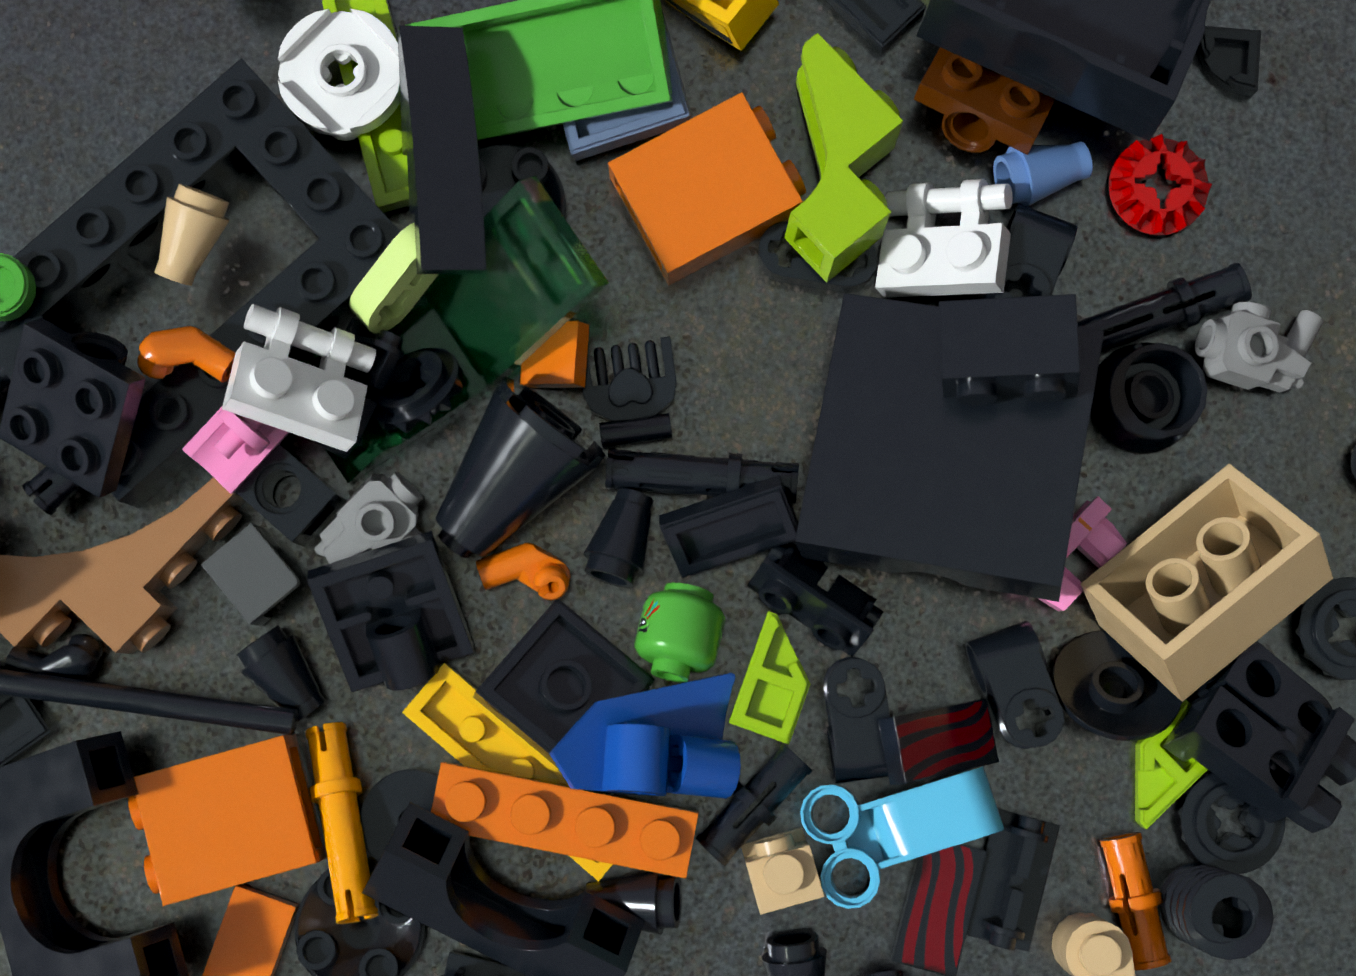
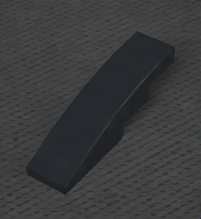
[397,25,487,274]

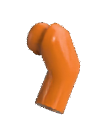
[137,326,235,383]
[476,543,571,600]

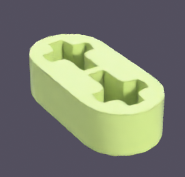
[349,223,439,333]

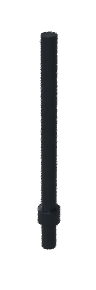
[0,668,298,735]

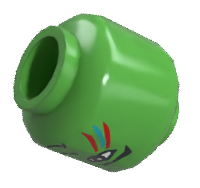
[634,582,725,682]

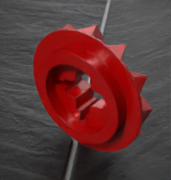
[1109,134,1212,235]

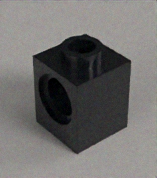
[235,444,346,547]

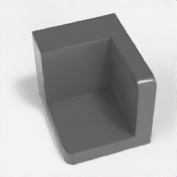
[201,523,300,626]

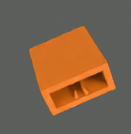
[608,92,806,286]
[128,734,327,906]

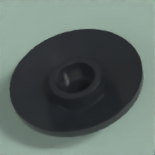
[1052,630,1182,741]

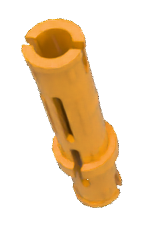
[305,722,379,924]

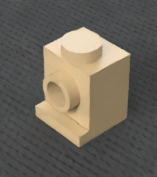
[741,827,824,915]

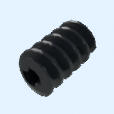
[1158,862,1274,960]

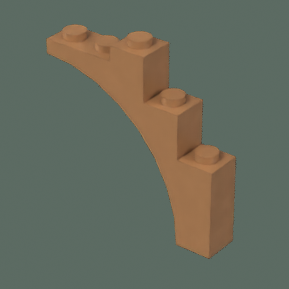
[0,477,246,654]

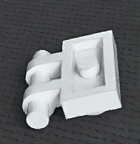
[875,179,1013,298]
[222,304,376,452]

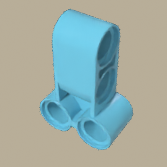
[800,766,1005,909]

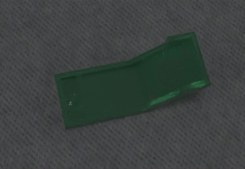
[298,176,609,483]

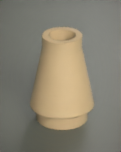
[154,184,230,286]

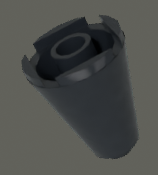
[435,377,606,558]

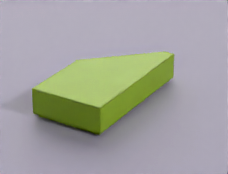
[728,611,810,745]
[1135,700,1208,829]

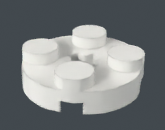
[278,9,400,141]

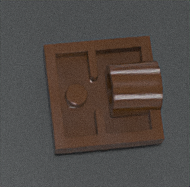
[913,47,1055,155]

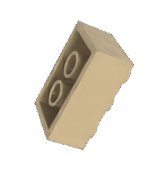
[1080,464,1333,702]

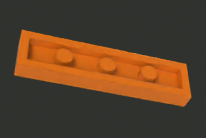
[431,762,699,879]

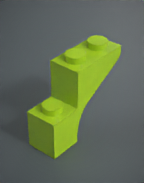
[784,33,903,283]

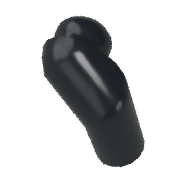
[3,634,102,680]

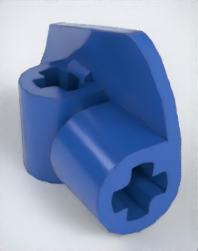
[549,673,741,798]

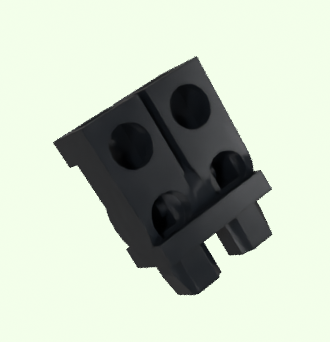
[1163,641,1356,833]

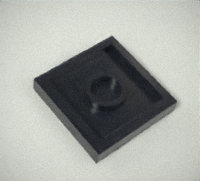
[473,599,655,768]

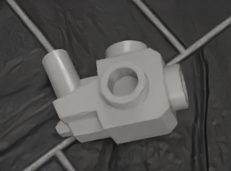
[1195,302,1323,393]
[314,472,422,564]

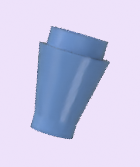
[993,141,1093,207]

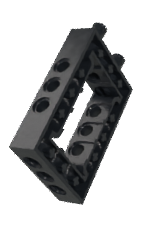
[0,58,400,516]

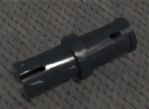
[695,743,813,866]

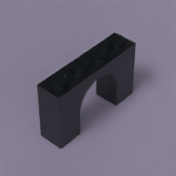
[0,731,189,976]

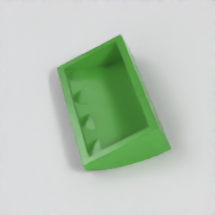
[405,0,673,141]

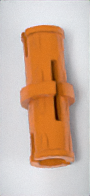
[1100,832,1172,971]

